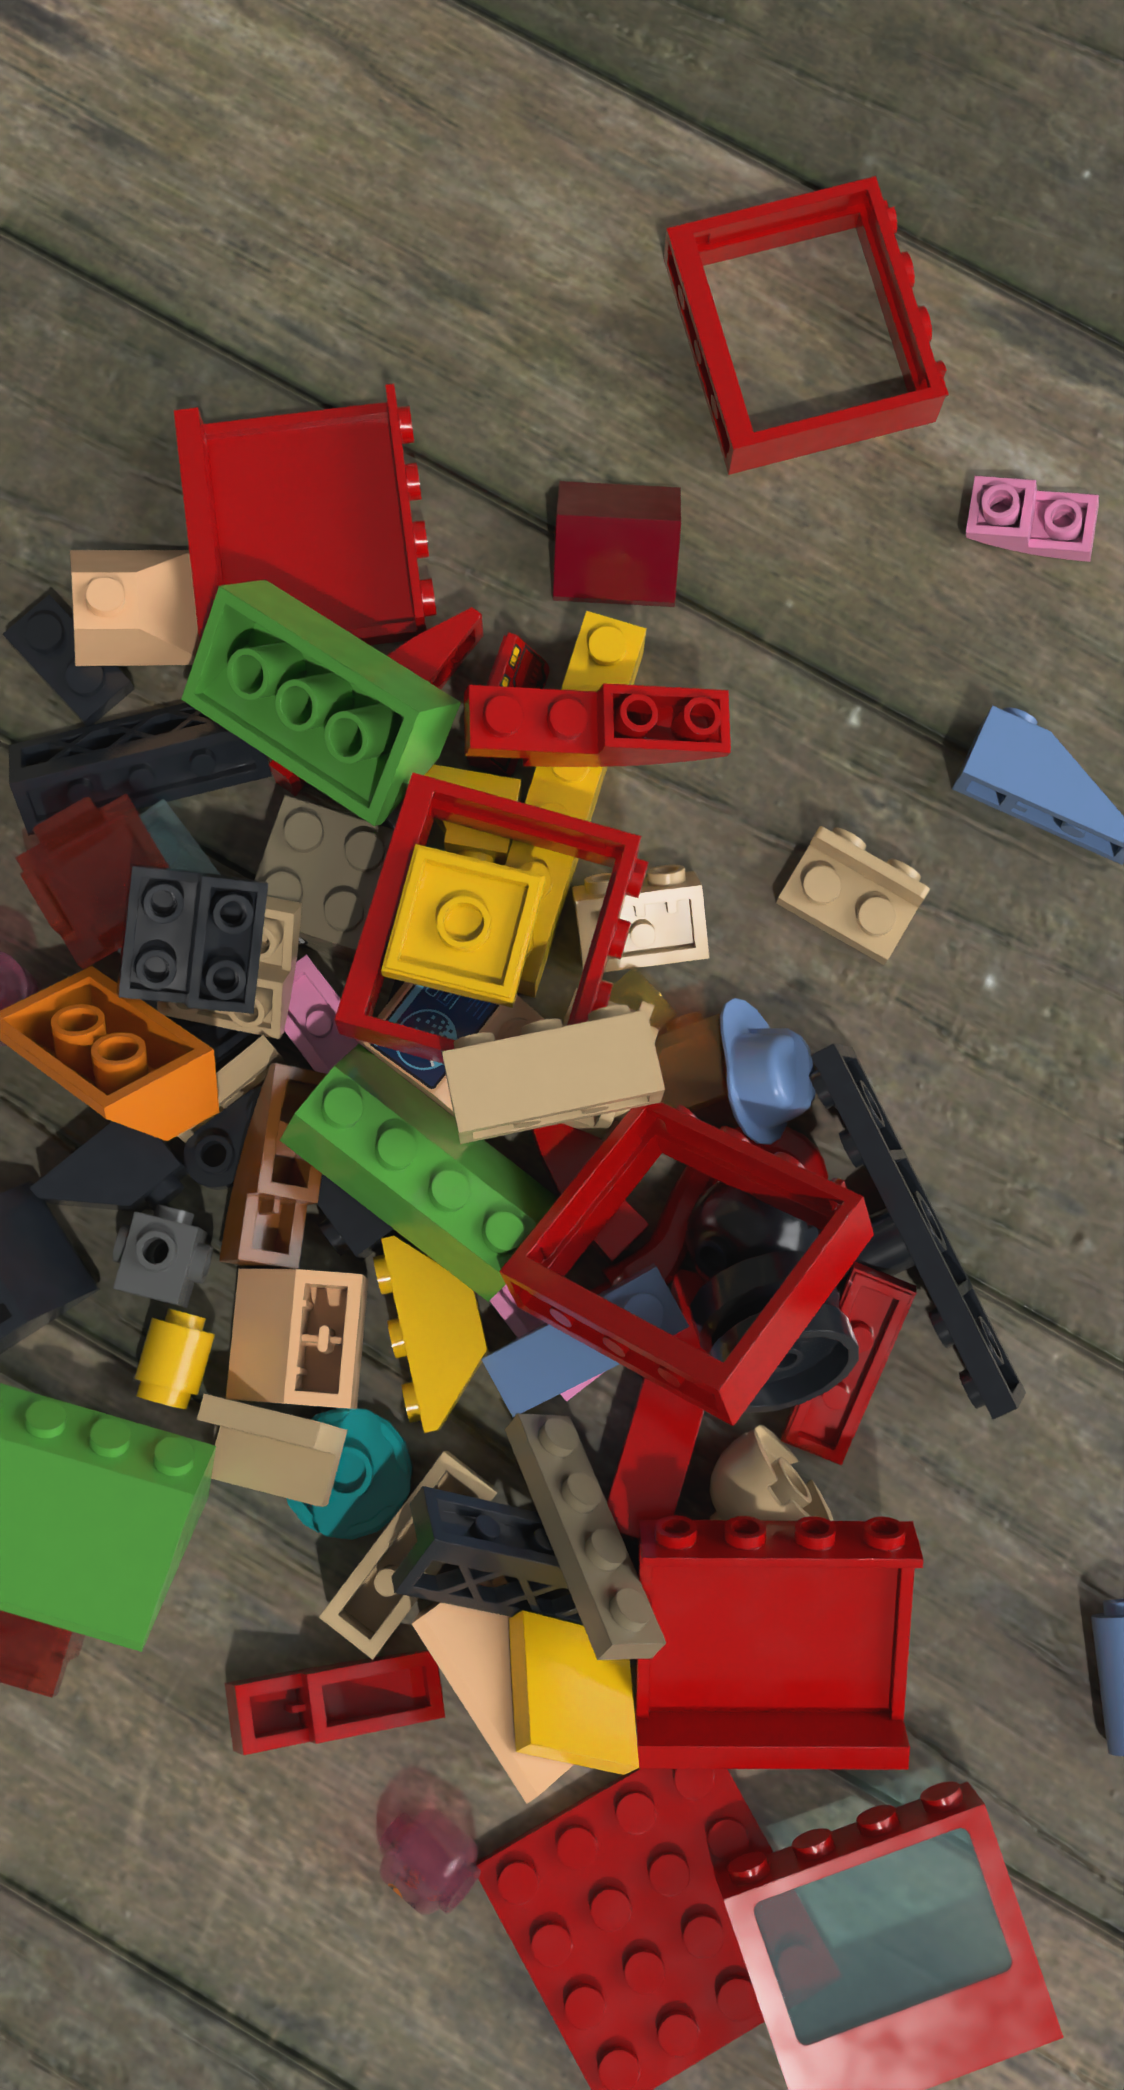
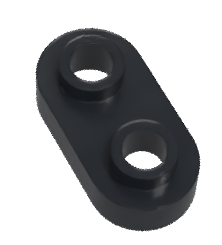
[183,1086,262,1190]

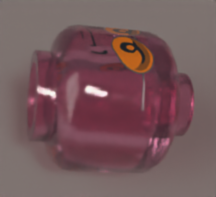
[379,1808,481,1915]

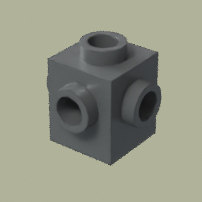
[113,1205,213,1308]

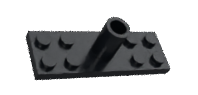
[809,1043,1026,1420]

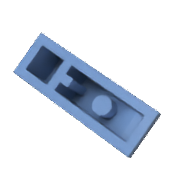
[952,705,1124,865]
[481,1263,689,1417]

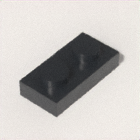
[3,594,135,726]

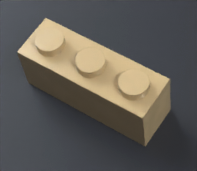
[442,1005,665,1144]
[319,1451,499,1660]

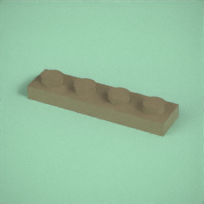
[505,1413,666,1660]

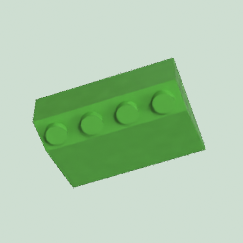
[0,1383,216,1652]

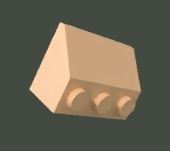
[411,1575,574,1804]

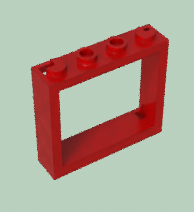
[663,176,949,475]
[334,772,649,1064]
[499,1102,874,1426]

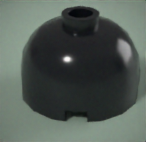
[685,1181,819,1282]

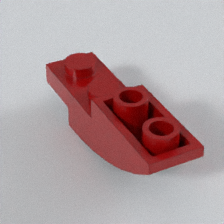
[464,683,731,767]

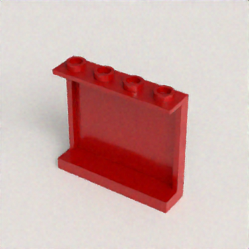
[174,384,437,645]
[635,1515,924,1770]

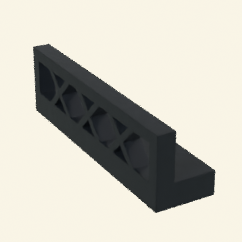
[9,703,272,836]
[391,1486,639,1625]

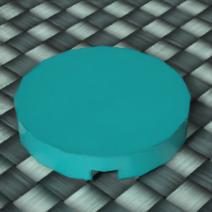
[286,1408,413,1540]

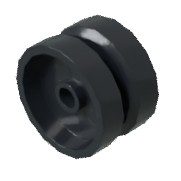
[690,1251,859,1413]

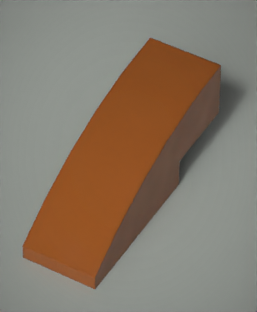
[219,1063,327,1269]

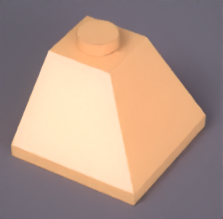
[70,550,200,666]

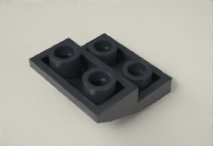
[117,864,269,1014]

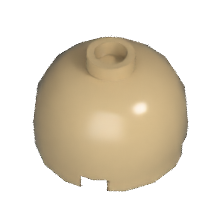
[710,1425,834,1521]

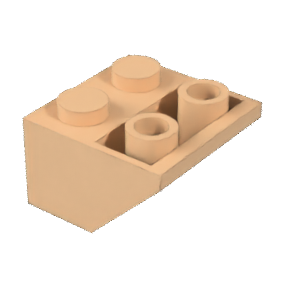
[226,1269,368,1409]

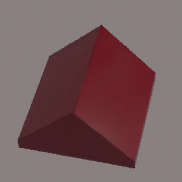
[553,481,681,607]

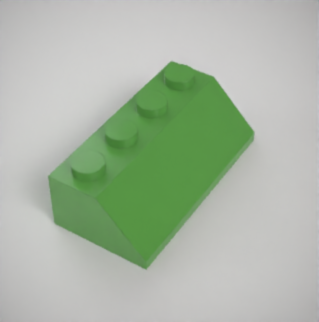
[181,580,461,826]
[280,1044,558,1302]

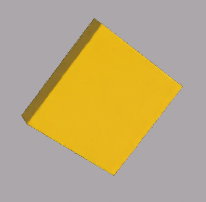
[381,844,546,1008]
[509,1610,639,1775]

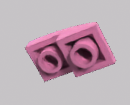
[966,476,1099,562]

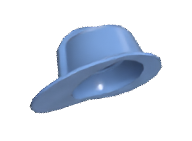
[720,998,816,1145]

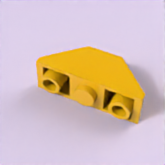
[373,1236,489,1433]

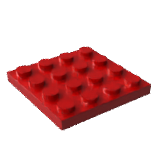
[473,1769,842,2090]

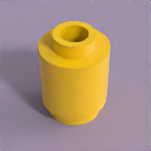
[134,1308,215,1409]

